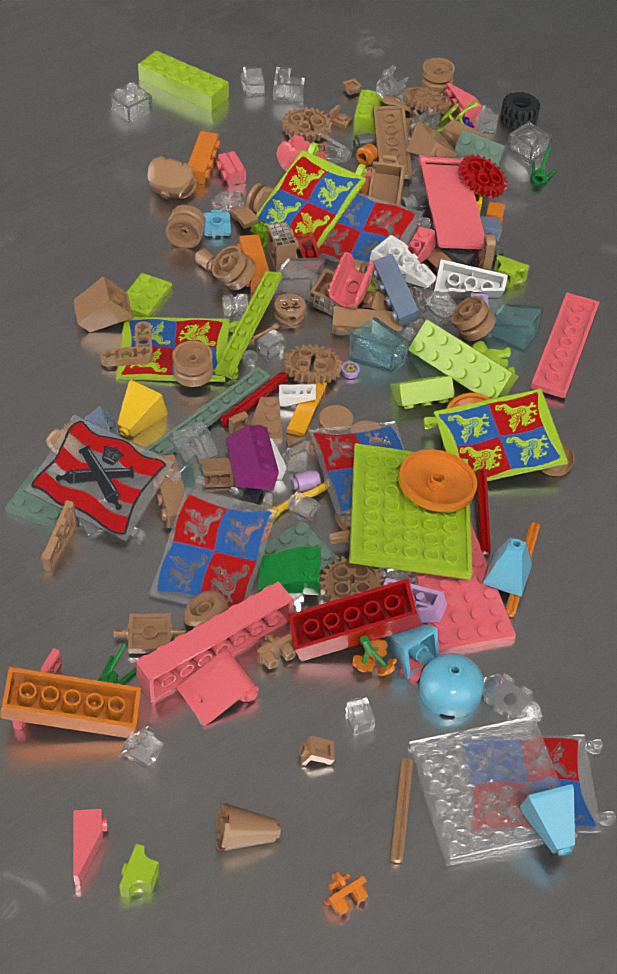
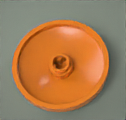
[398,449,477,512]

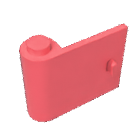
[176,650,259,726]

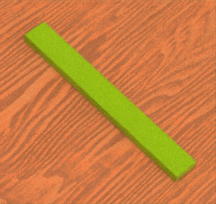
[214,271,283,377]

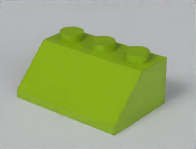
[353,89,388,135]
[390,375,455,409]

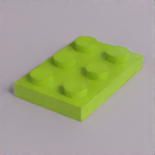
[127,273,172,317]

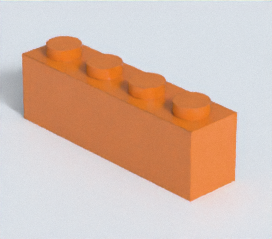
[188,131,221,185]
[236,234,269,294]

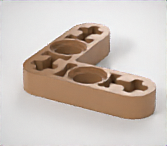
[472,234,496,271]
[100,321,153,367]

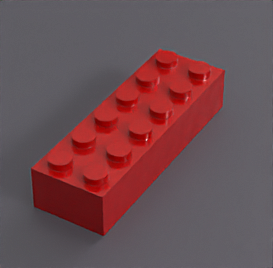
[288,578,422,662]

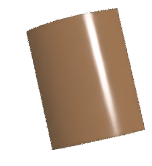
[194,457,234,488]

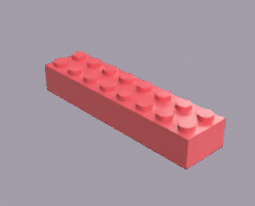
[136,582,293,703]

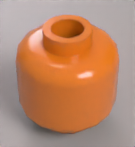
[356,144,378,166]

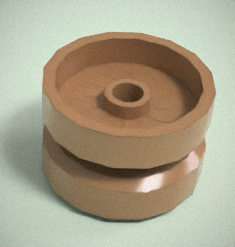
[420,58,455,94]
[165,205,206,248]
[212,245,256,290]
[450,296,496,341]
[173,341,213,387]

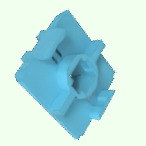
[203,210,231,238]

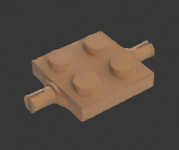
[114,613,186,654]

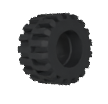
[500,92,540,130]

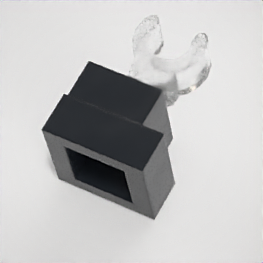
[231,486,265,509]

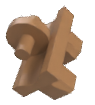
[257,633,296,670]

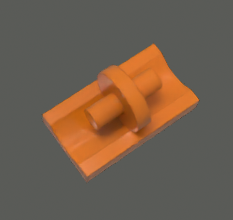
[323,872,369,916]

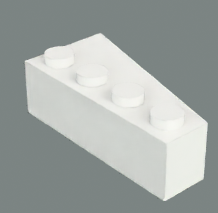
[431,259,508,298]

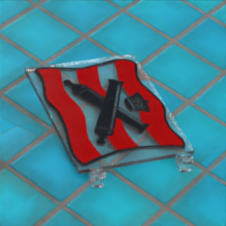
[25,415,182,542]

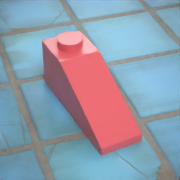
[73,809,108,886]

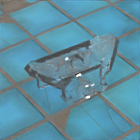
[375,65,409,98]
[483,673,543,724]

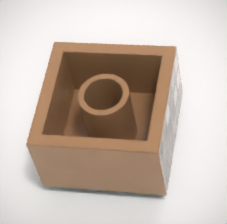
[266,222,298,272]
[308,268,344,316]

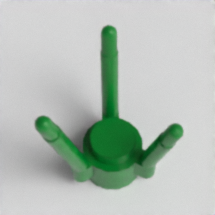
[530,146,556,184]
[98,643,136,685]

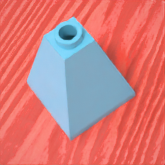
[483,537,532,597]
[384,624,439,679]
[520,784,575,856]

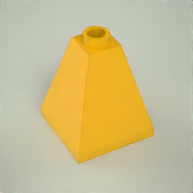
[117,380,168,437]

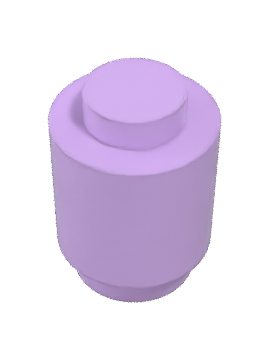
[291,470,321,493]

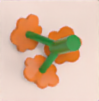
[352,635,397,676]

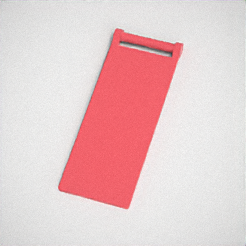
[418,155,485,249]

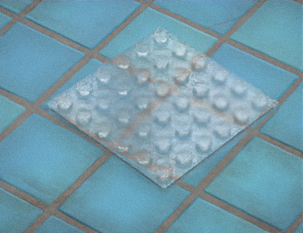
[408,716,579,866]

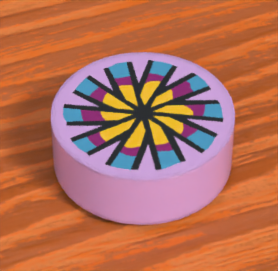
[341,361,360,379]

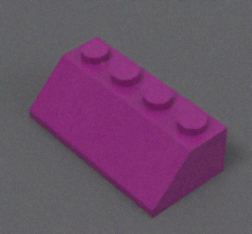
[225,425,279,490]

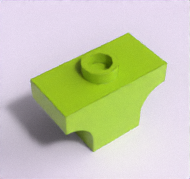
[494,255,530,287]
[119,844,160,899]

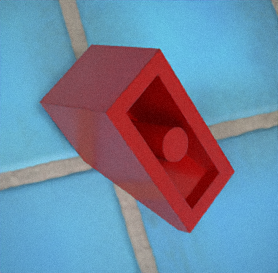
[297,231,324,272]

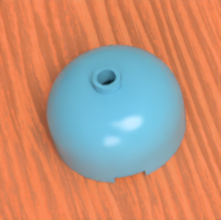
[419,653,484,718]

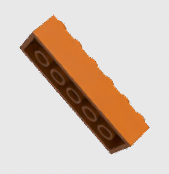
[0,667,141,739]

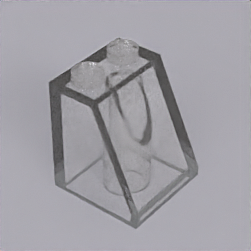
[275,258,325,304]

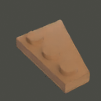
[251,397,283,443]
[41,500,77,572]

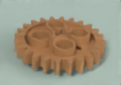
[403,86,452,115]
[282,106,332,142]
[284,344,342,385]
[320,555,385,602]

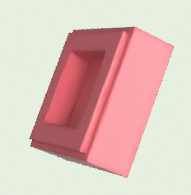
[399,657,426,684]

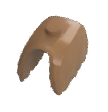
[147,156,197,199]

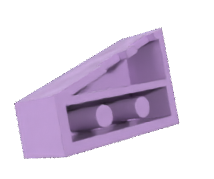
[383,577,448,623]

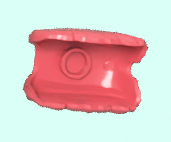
[276,135,326,172]
[328,252,375,309]

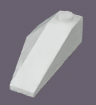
[369,235,437,288]

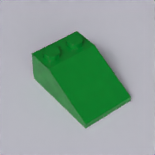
[258,547,321,595]

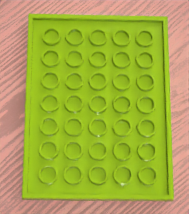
[349,443,472,580]

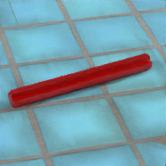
[220,371,288,426]
[476,469,491,555]

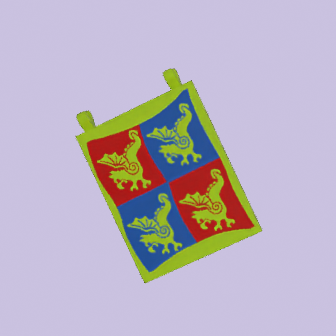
[250,142,367,252]
[116,317,239,382]
[423,389,568,481]

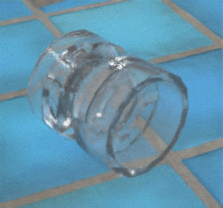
[222,293,249,318]

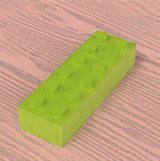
[138,51,229,112]
[408,319,519,399]

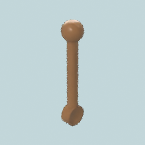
[249,323,279,343]

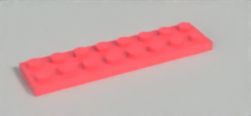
[530,293,599,398]

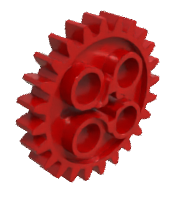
[458,154,508,199]

